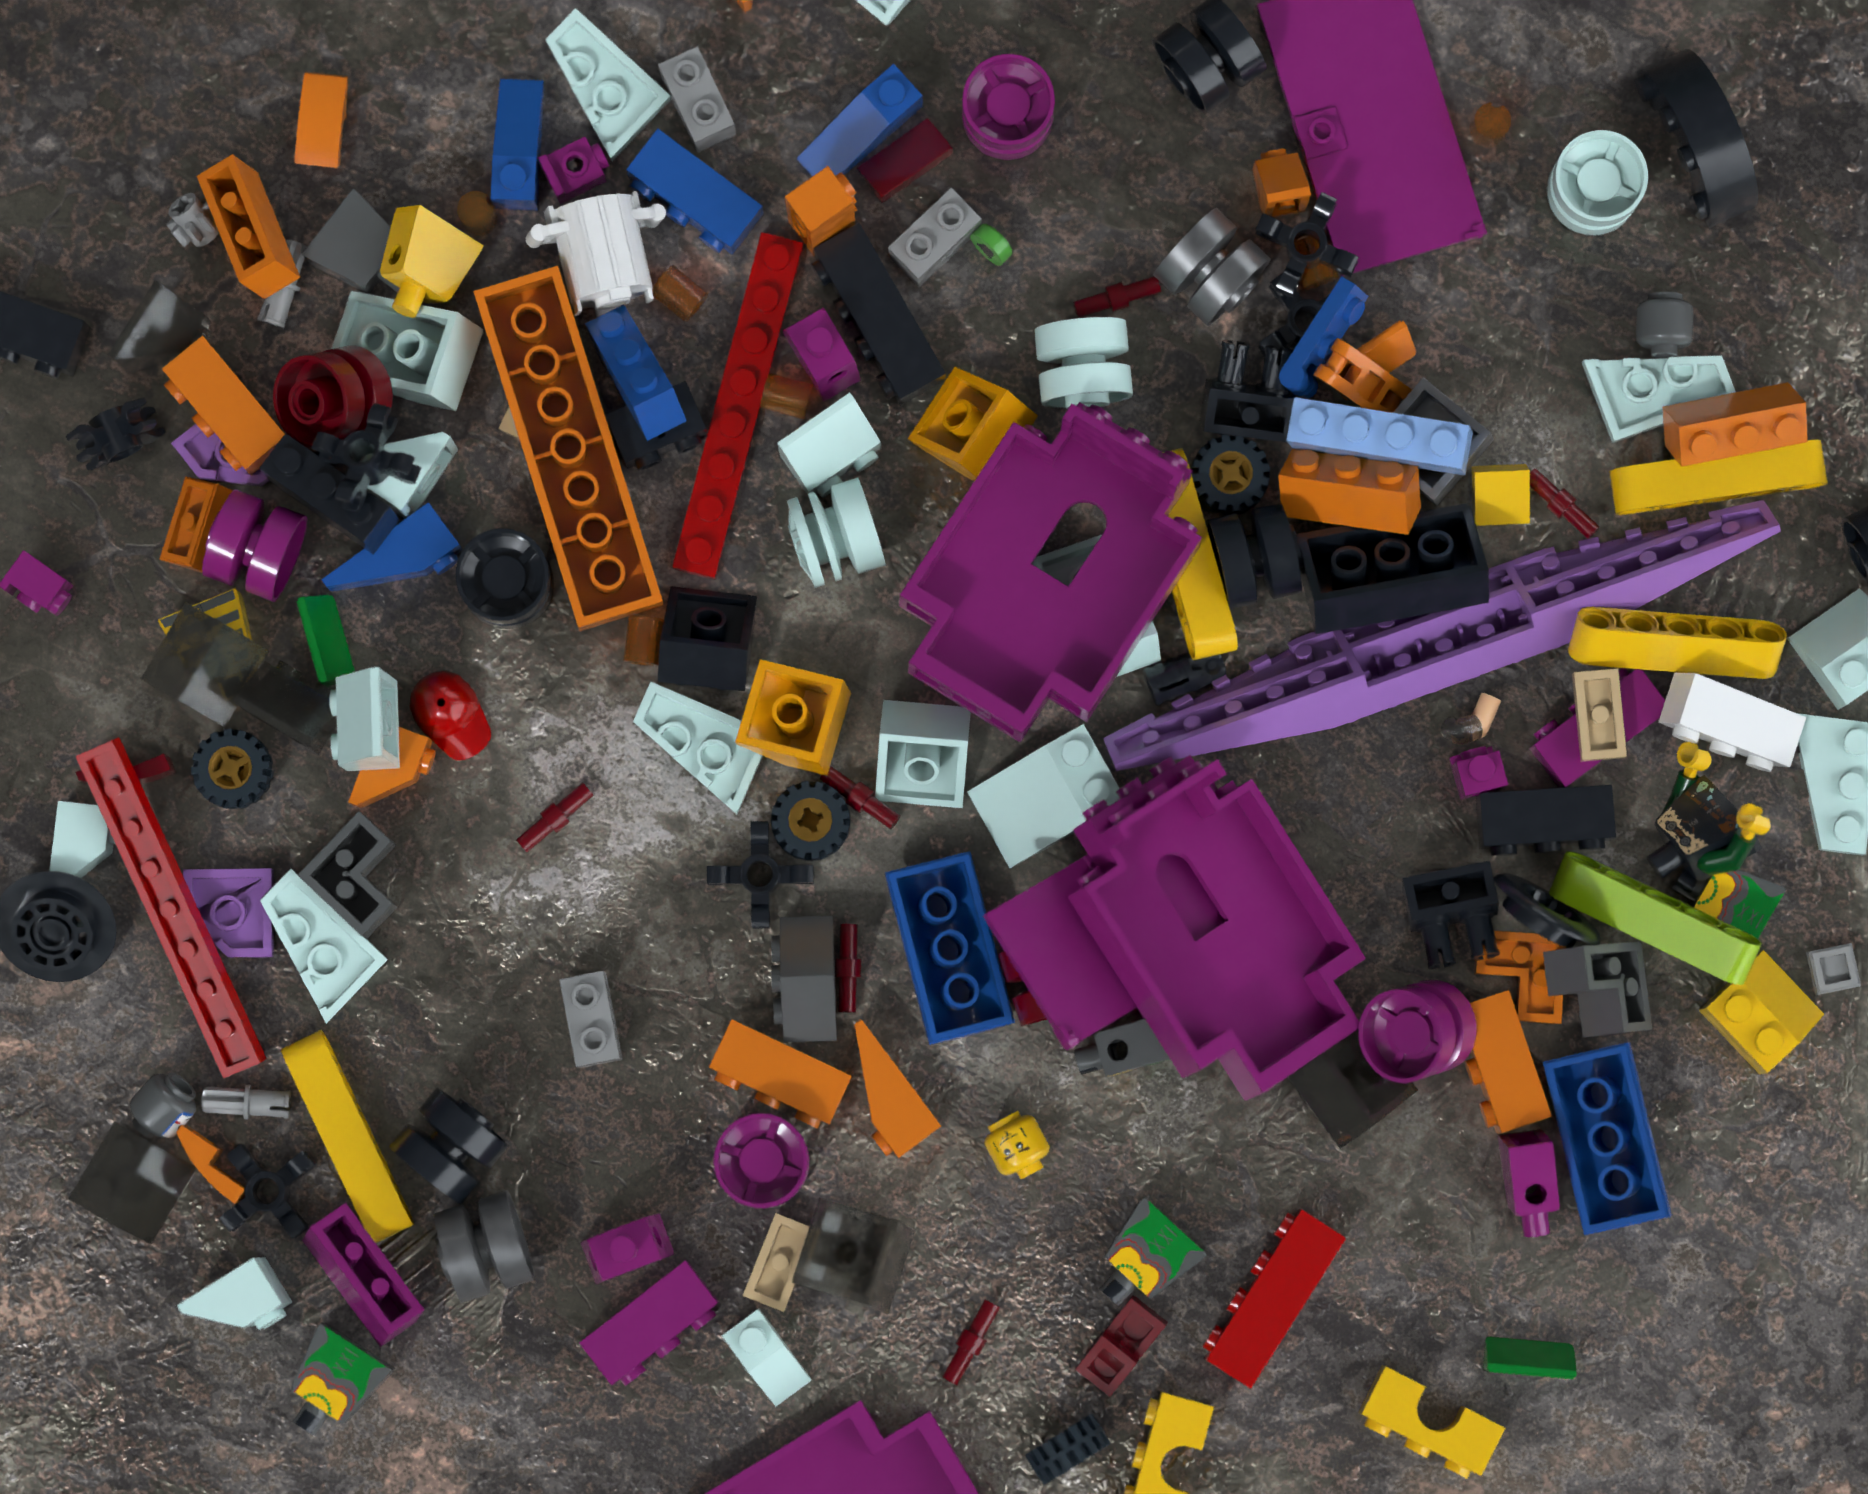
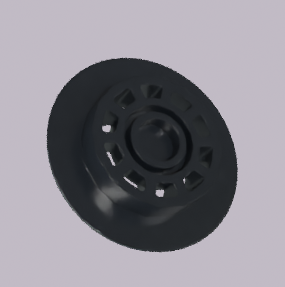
[0,871,117,982]
[1494,873,1601,948]

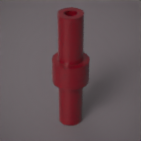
[1073,276,1161,318]
[1530,468,1600,539]
[820,765,901,830]
[516,782,594,853]
[835,924,861,1013]
[942,1299,1000,1386]

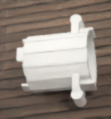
[526,191,666,317]

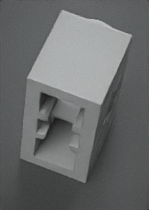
[658,46,736,153]
[888,188,982,288]
[559,971,623,1068]

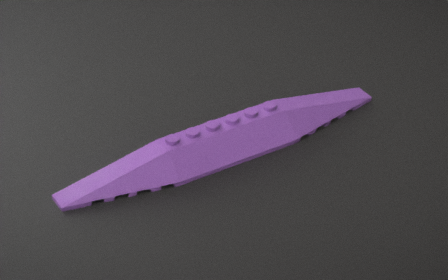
[1103,500,1781,771]

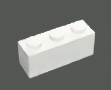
[1658,673,1806,772]

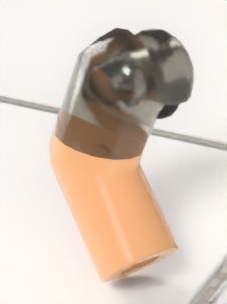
[1441,693,1501,745]

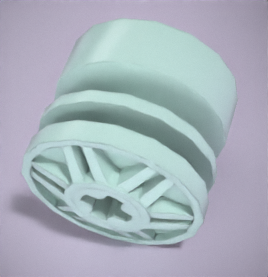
[787,478,886,588]

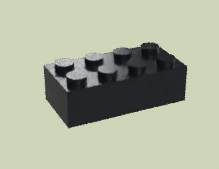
[1296,503,1489,634]

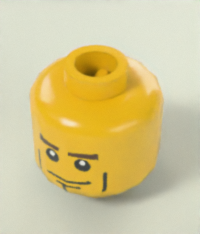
[984,1111,1050,1180]

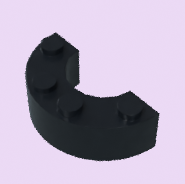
[1634,49,1758,228]

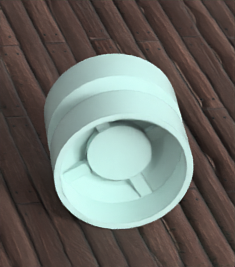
[1547,130,1648,235]
[1034,317,1133,409]

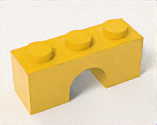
[1358,1365,1505,1479]
[1123,1391,1214,1494]

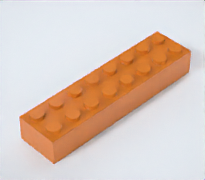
[473,265,663,631]

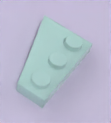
[546,8,671,161]
[1581,356,1736,443]
[633,682,763,815]
[1797,713,1868,856]
[260,868,388,1024]

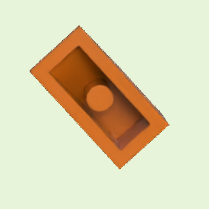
[1252,149,1311,218]
[348,727,436,808]

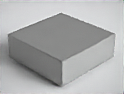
[1806,943,1861,996]

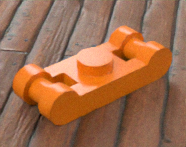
[1313,338,1412,413]

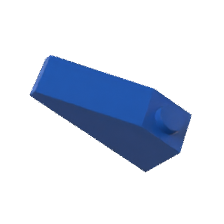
[797,64,923,177]
[491,79,544,210]
[321,502,463,592]

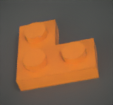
[1474,931,1566,1024]

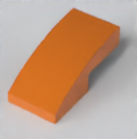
[294,72,349,168]
[177,1125,246,1204]

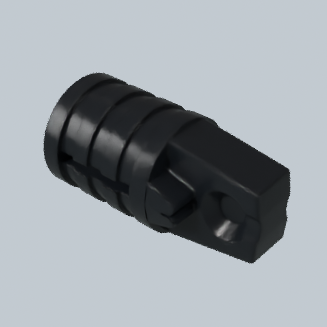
[1143,652,1227,706]

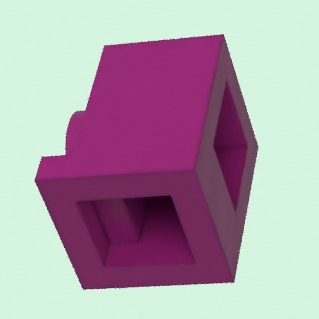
[538,137,609,205]
[0,550,73,616]
[1449,746,1509,800]

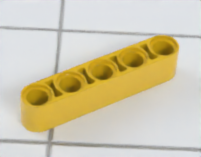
[1609,440,1828,515]
[1163,448,1238,661]
[1568,607,1787,679]
[281,1030,414,1243]

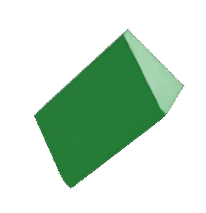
[296,595,355,687]
[1483,1336,1577,1379]

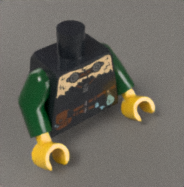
[1647,742,1771,881]

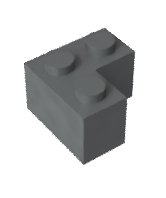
[298,811,397,939]
[771,915,837,1042]
[1543,942,1652,1038]

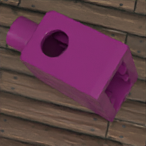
[782,307,861,402]
[1498,1129,1560,1237]
[581,1213,675,1284]

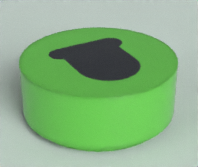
[970,224,1012,266]

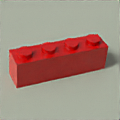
[1202,1209,1347,1389]

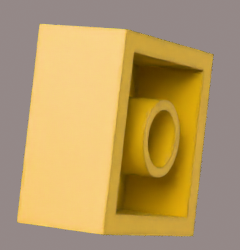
[1472,464,1530,526]

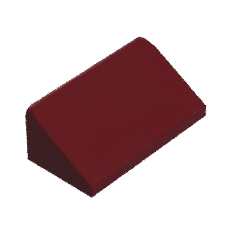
[857,118,953,203]

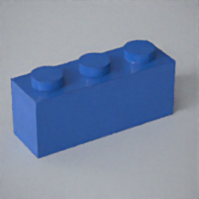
[626,128,764,255]
[585,304,686,441]

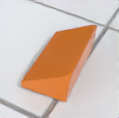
[1339,320,1416,401]
[159,476,233,573]

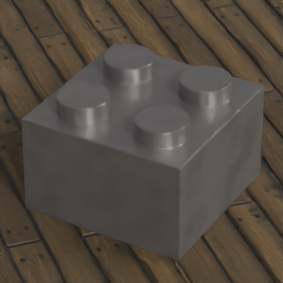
[1393,377,1494,506]

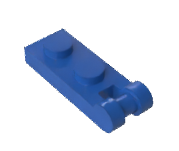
[1279,276,1369,399]

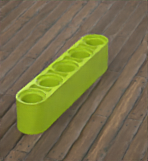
[1548,851,1761,985]

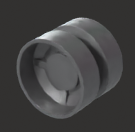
[1153,208,1271,326]
[434,1191,535,1303]

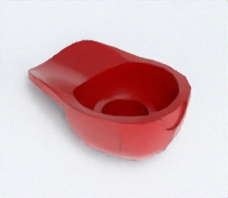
[410,670,491,761]

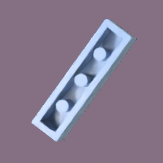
[1286,397,1473,476]

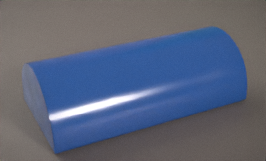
[884,851,1015,1045]
[1543,1042,1672,1235]

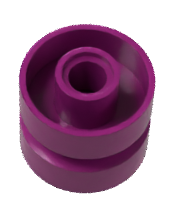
[962,54,1055,160]
[202,489,307,602]
[1358,980,1477,1083]
[714,1114,810,1208]

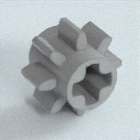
[166,193,219,247]

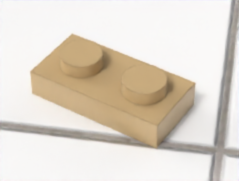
[1572,668,1627,762]
[743,1213,817,1312]

